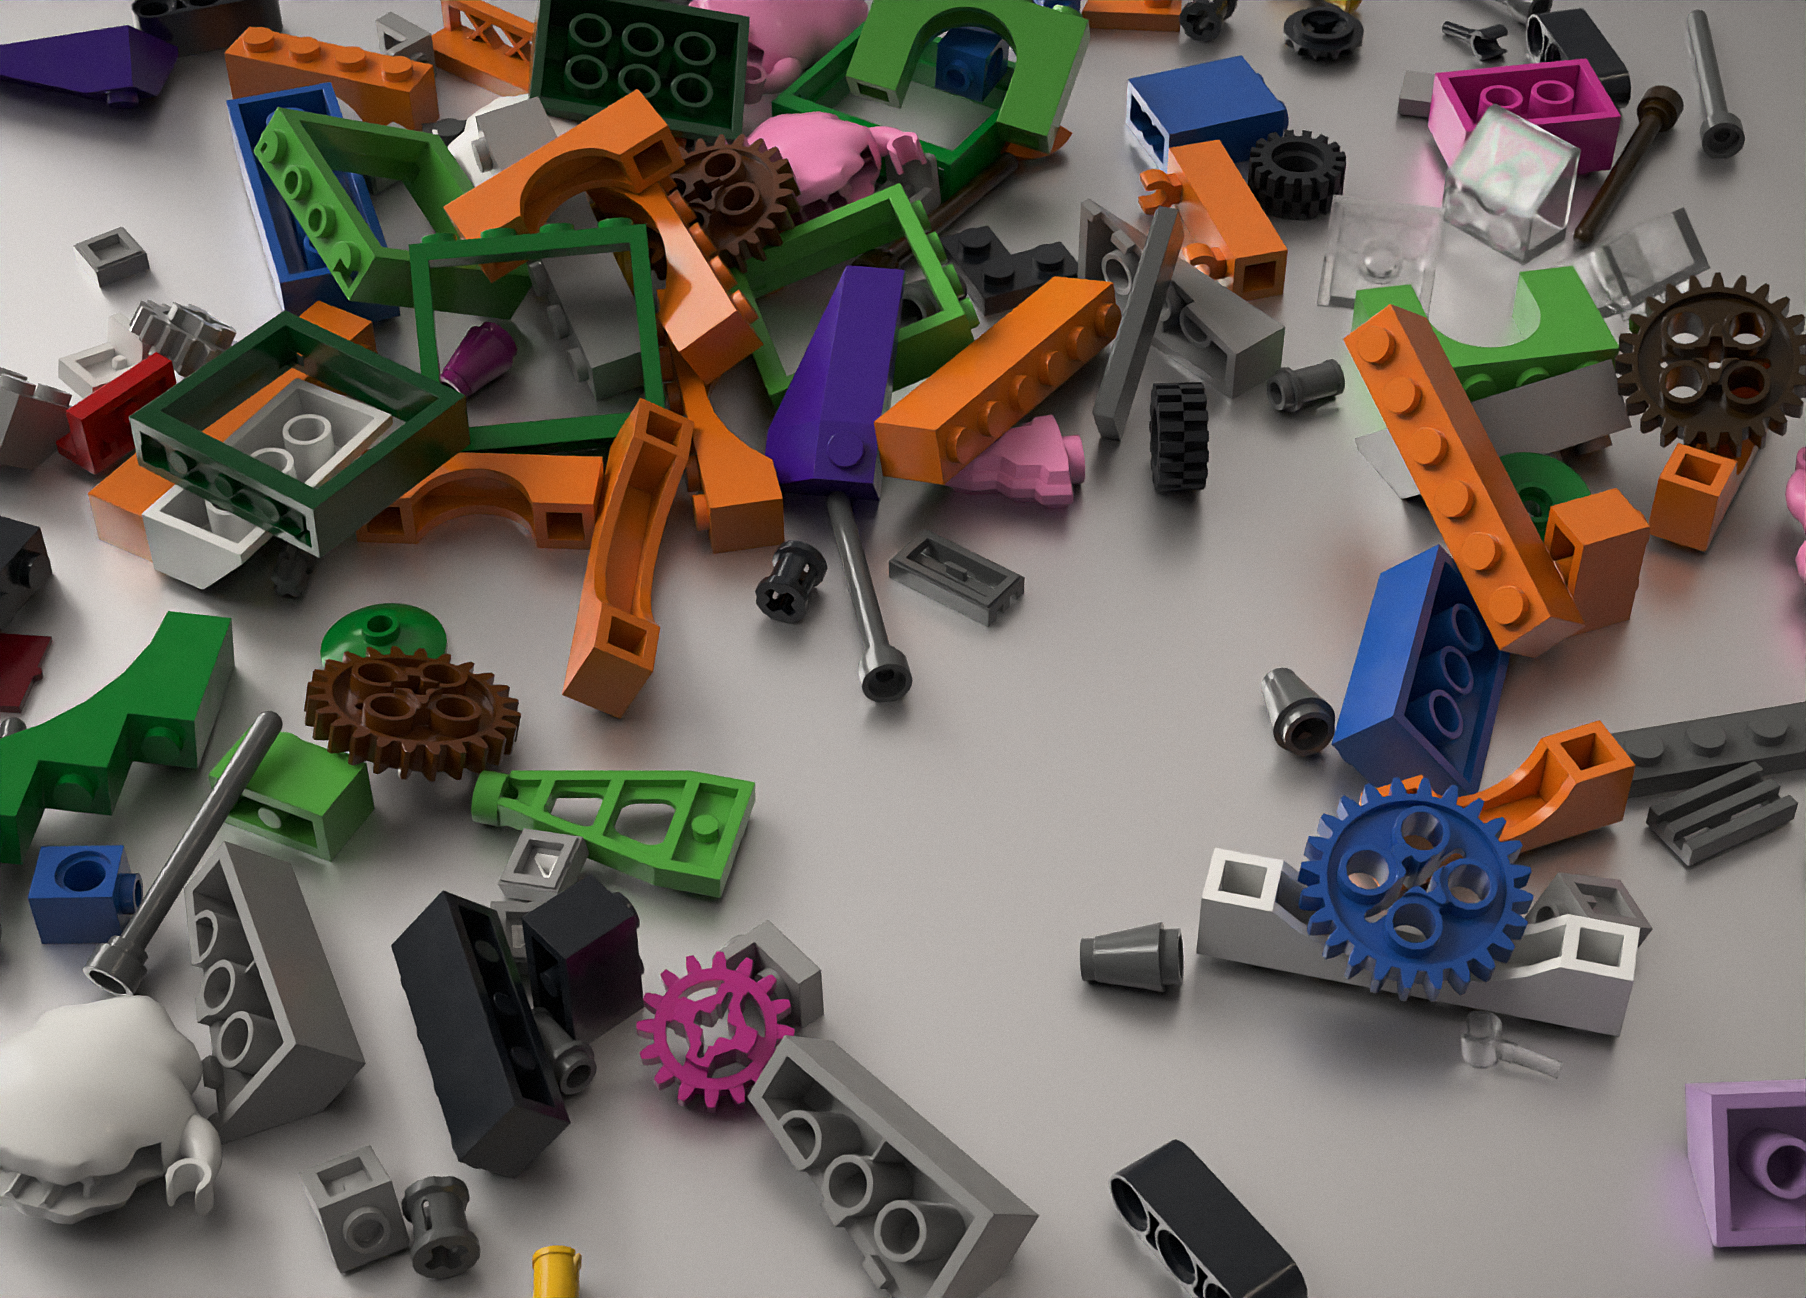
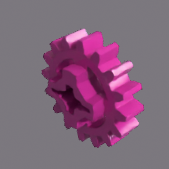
[636,951,795,1114]

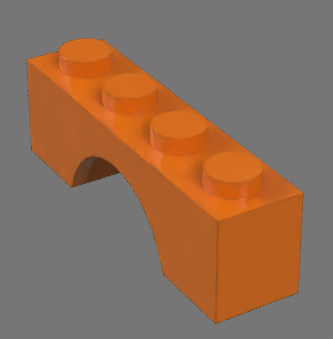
[224,27,440,132]
[443,89,686,283]
[1649,363,1770,552]
[356,449,604,550]
[1359,720,1636,891]

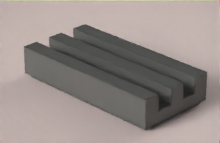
[889,529,1025,627]
[1646,761,1798,866]

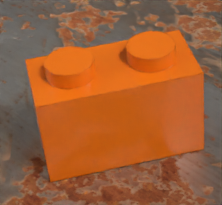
[1544,488,1650,639]

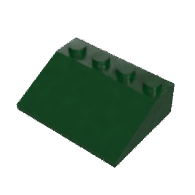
[528,0,750,145]

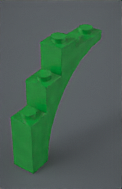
[0,611,235,865]

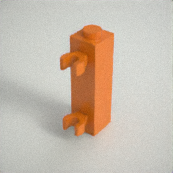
[1138,140,1288,301]

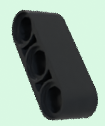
[131,0,283,58]
[1526,8,1631,109]
[1109,1139,1308,1298]

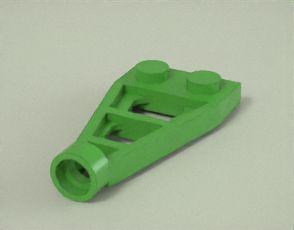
[471,770,756,898]

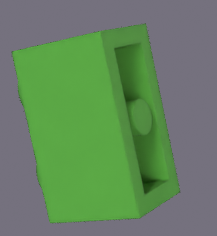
[208,724,375,862]

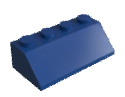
[1332,544,1511,797]

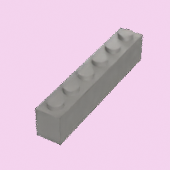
[471,96,644,401]

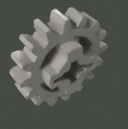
[129,300,237,378]

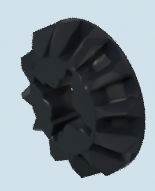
[1283,6,1364,61]

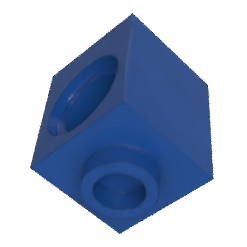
[935,27,1009,103]
[28,845,143,944]

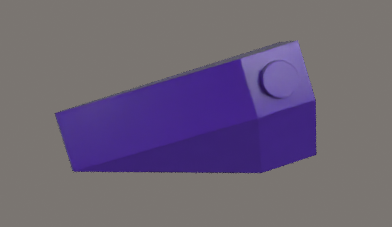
[0,25,178,109]
[765,265,906,501]

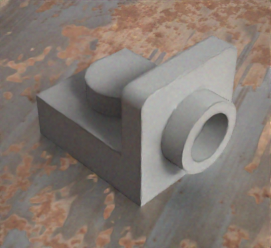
[1525,872,1653,948]
[712,920,824,1029]
[299,1145,410,1272]

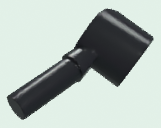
[1442,21,1508,60]

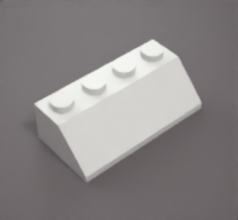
[142,378,393,590]

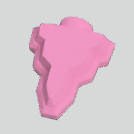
[945,414,1085,509]

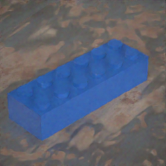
[226,82,401,323]

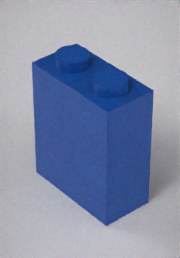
[1125,55,1289,174]

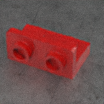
[56,352,177,475]

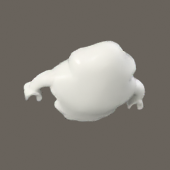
[0,995,223,1225]

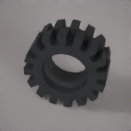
[1247,130,1346,220]
[1149,382,1209,491]

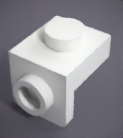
[58,313,152,399]

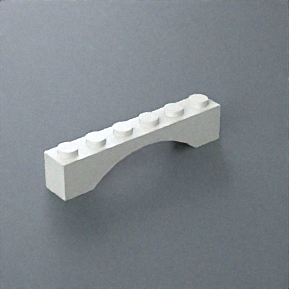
[1196,847,1640,1037]

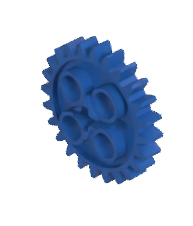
[1297,777,1533,1002]

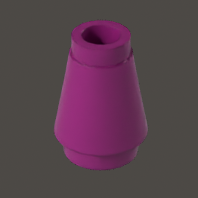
[440,321,518,398]

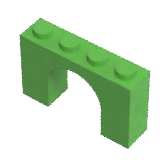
[846,0,1090,155]
[1351,266,1619,402]

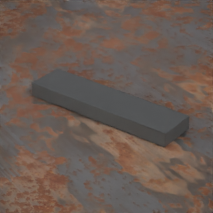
[1092,206,1185,442]

